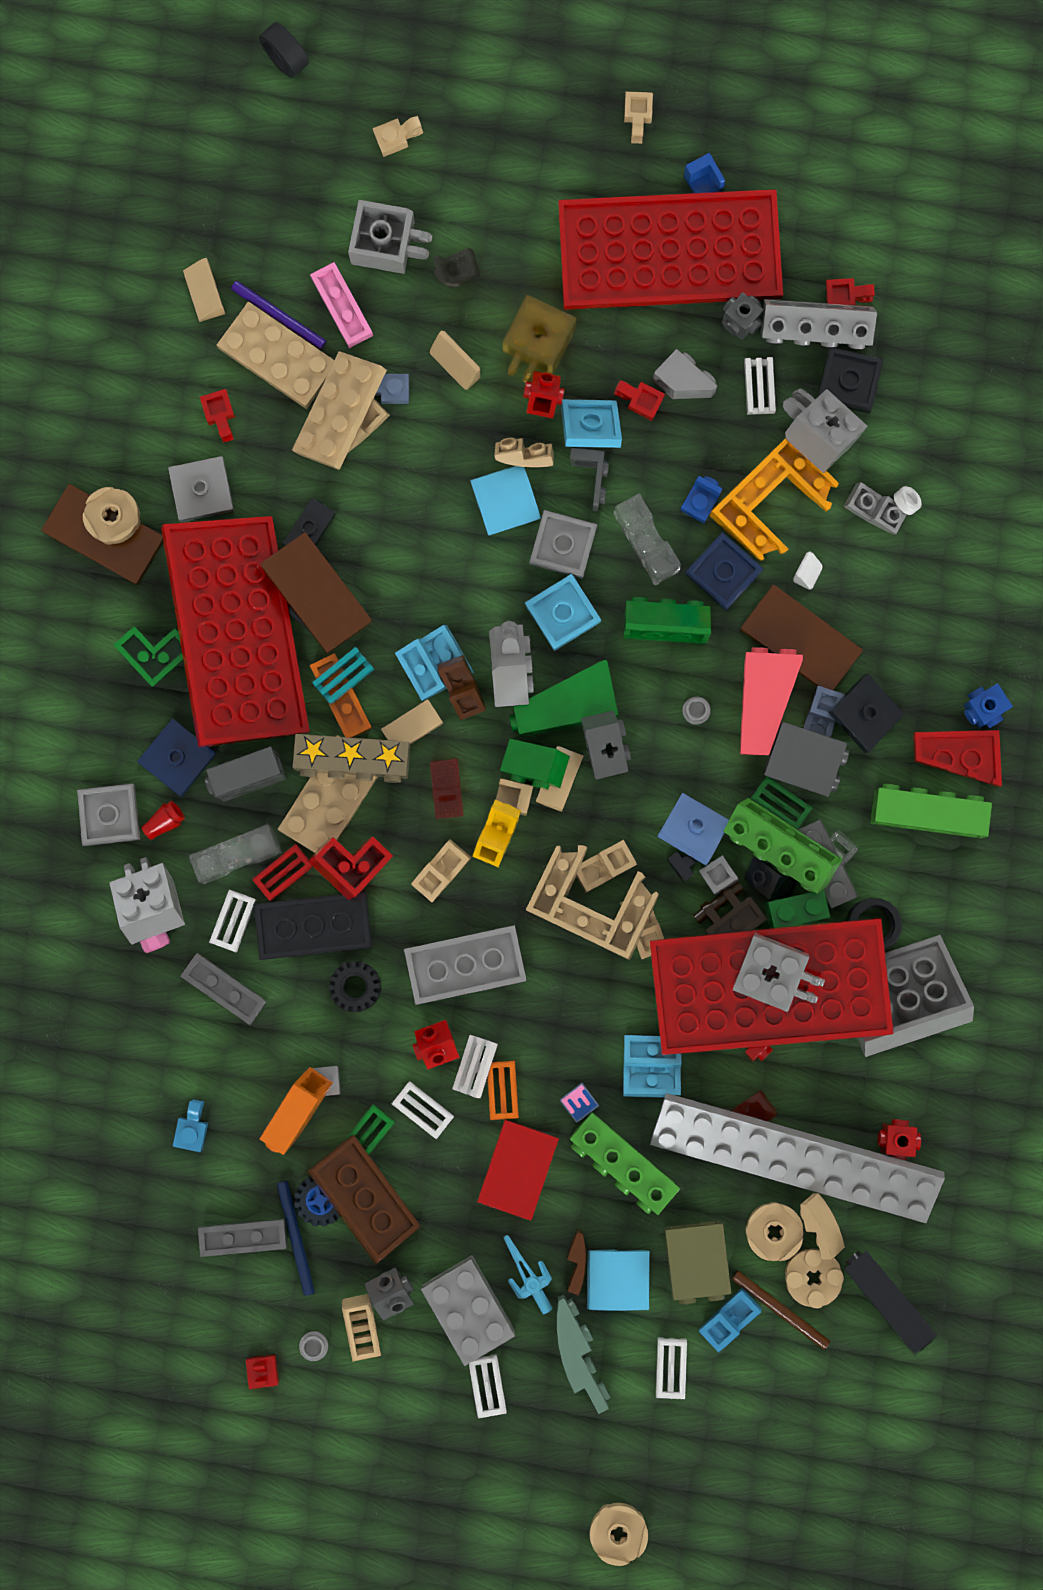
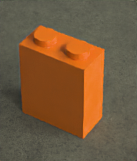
[260,1067,333,1155]

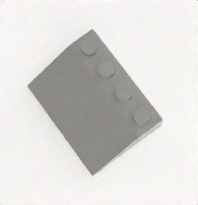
[857,935,974,1057]

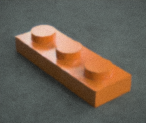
[310,653,372,738]

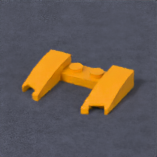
[709,438,839,561]

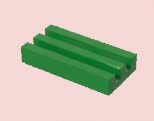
[750,776,812,830]
[345,1104,396,1155]

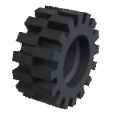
[329,961,381,1013]

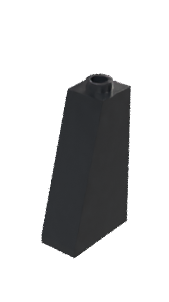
[845,1251,937,1357]

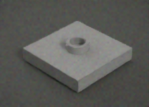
[168,456,234,523]
[529,510,597,579]
[77,784,140,846]

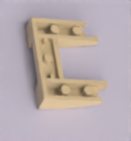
[526,845,659,960]

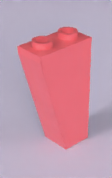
[739,648,803,756]

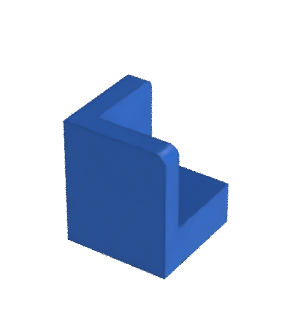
[683,153,725,193]

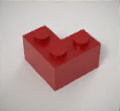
[308,836,393,900]

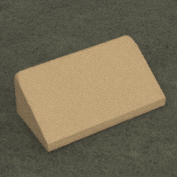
[183,258,225,322]
[430,331,481,390]

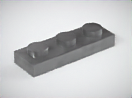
[798,819,858,909]
[180,953,267,1025]
[198,1218,287,1257]

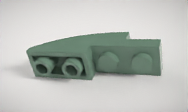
[557,1294,611,1414]

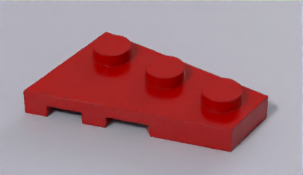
[913,730,1002,787]

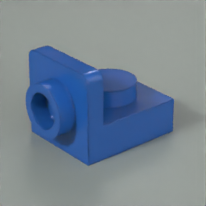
[680,476,722,523]

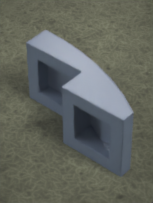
[803,686,845,737]

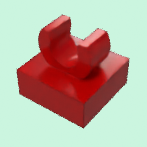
[246,1354,279,1389]

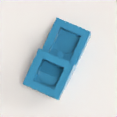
[699,1288,762,1353]

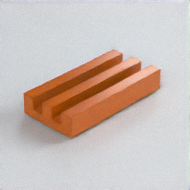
[487,1060,519,1120]

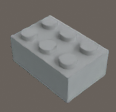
[421,1255,515,1366]

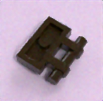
[693,881,767,935]

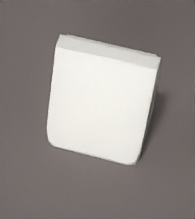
[793,552,822,590]

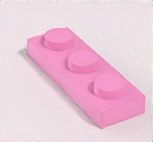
[310,262,373,348]

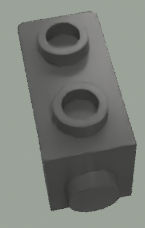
[570,447,609,512]

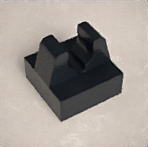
[666,852,698,882]

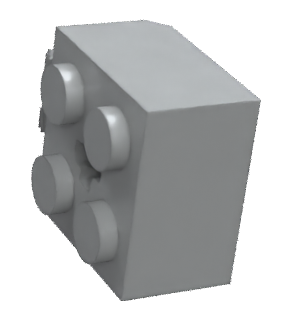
[348,200,432,274]
[783,388,868,473]
[489,620,534,707]
[109,857,185,945]
[733,933,825,1012]

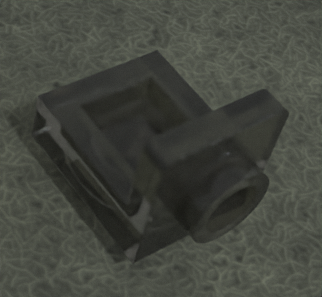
[433,248,481,288]

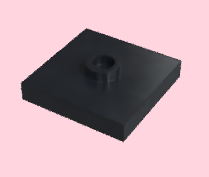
[817,347,883,414]
[828,673,904,753]

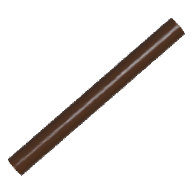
[731,1270,830,1350]

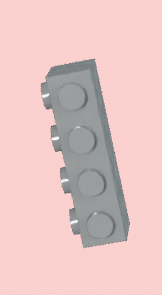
[760,299,877,349]

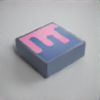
[559,1083,599,1123]

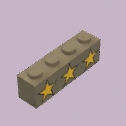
[293,734,410,783]

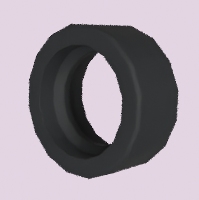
[258,22,309,78]
[846,898,902,950]

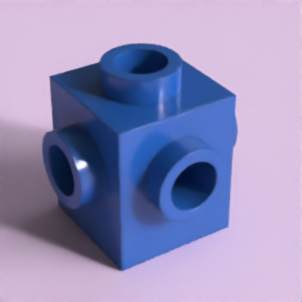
[963,683,1013,728]

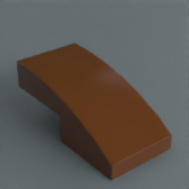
[438,655,486,720]
[567,1229,586,1296]

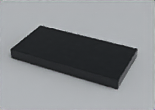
[254,891,372,960]

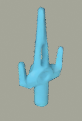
[504,1235,553,1314]

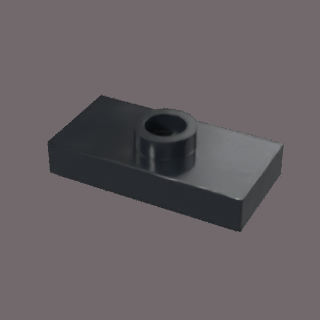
[283,498,336,546]

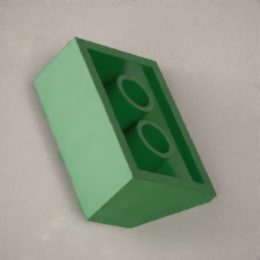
[623,597,711,644]

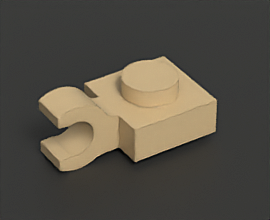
[624,92,653,144]
[372,116,423,157]

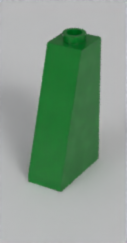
[509,660,618,738]

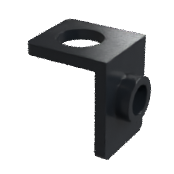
[744,856,797,900]

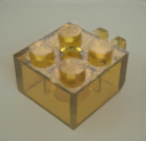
[503,295,577,382]

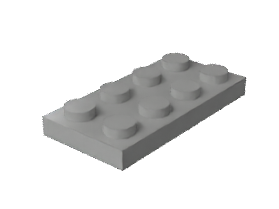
[404,925,527,1005]

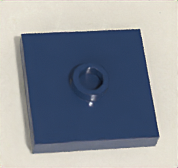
[685,532,764,611]
[137,718,217,797]

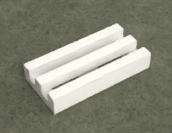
[744,357,776,415]
[209,890,257,952]
[453,1035,498,1098]
[392,1081,454,1139]
[656,1337,687,1399]
[469,1353,507,1418]

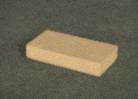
[381,699,443,745]

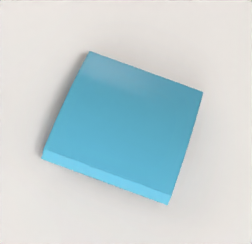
[470,466,541,536]
[395,625,474,701]
[623,1035,681,1097]
[587,1249,649,1310]

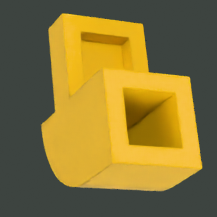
[473,800,521,867]

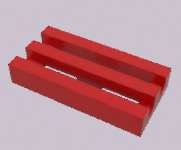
[252,844,313,902]

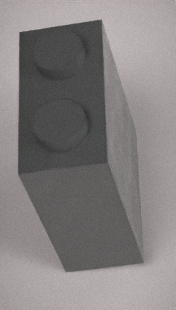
[763,722,850,797]
[205,747,287,802]

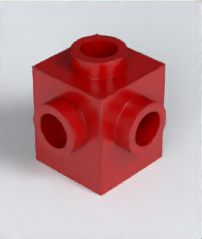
[523,371,564,418]
[412,1020,460,1070]
[878,1119,921,1161]

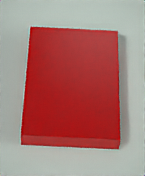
[477,1120,559,1221]

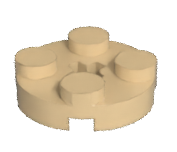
[83,487,141,545]
[745,1202,803,1261]
[785,1248,844,1308]
[589,1503,648,1566]

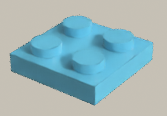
[561,399,622,448]
[525,574,601,651]

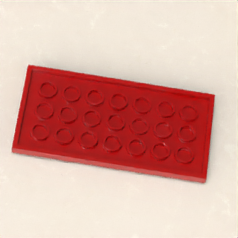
[558,189,783,310]
[161,516,310,747]
[650,918,894,1055]

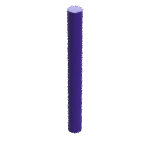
[231,281,327,350]

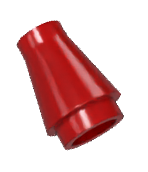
[142,801,185,840]

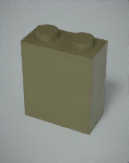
[664,1220,731,1304]

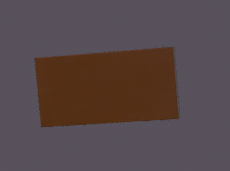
[41,484,164,586]
[260,532,372,654]
[740,584,863,690]
[307,1135,421,1263]

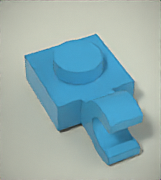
[173,1099,208,1152]

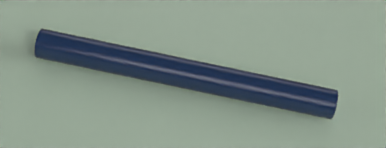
[276,1180,315,1296]

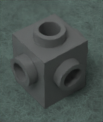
[722,292,764,341]
[365,1268,414,1321]

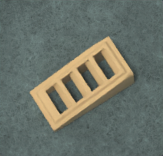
[342,1294,381,1361]

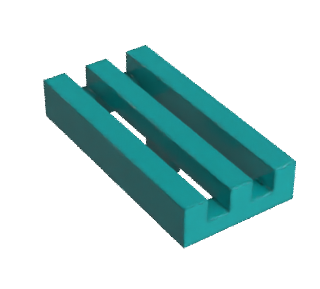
[312,647,374,705]

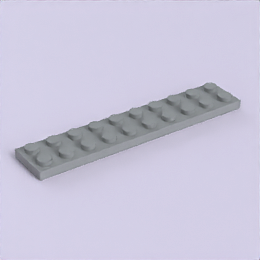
[650,1093,945,1223]

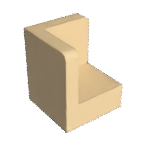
[496,779,533,816]

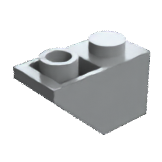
[653,349,717,399]

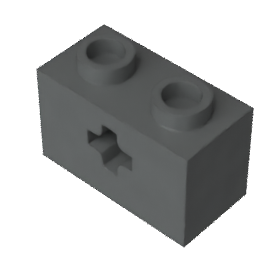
[581,710,631,779]

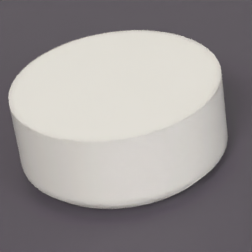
[894,486,922,515]

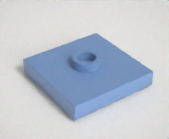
[657,793,729,865]

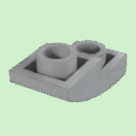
[843,482,907,535]

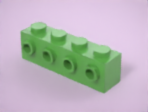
[870,784,992,839]
[723,798,843,894]
[569,1112,680,1215]

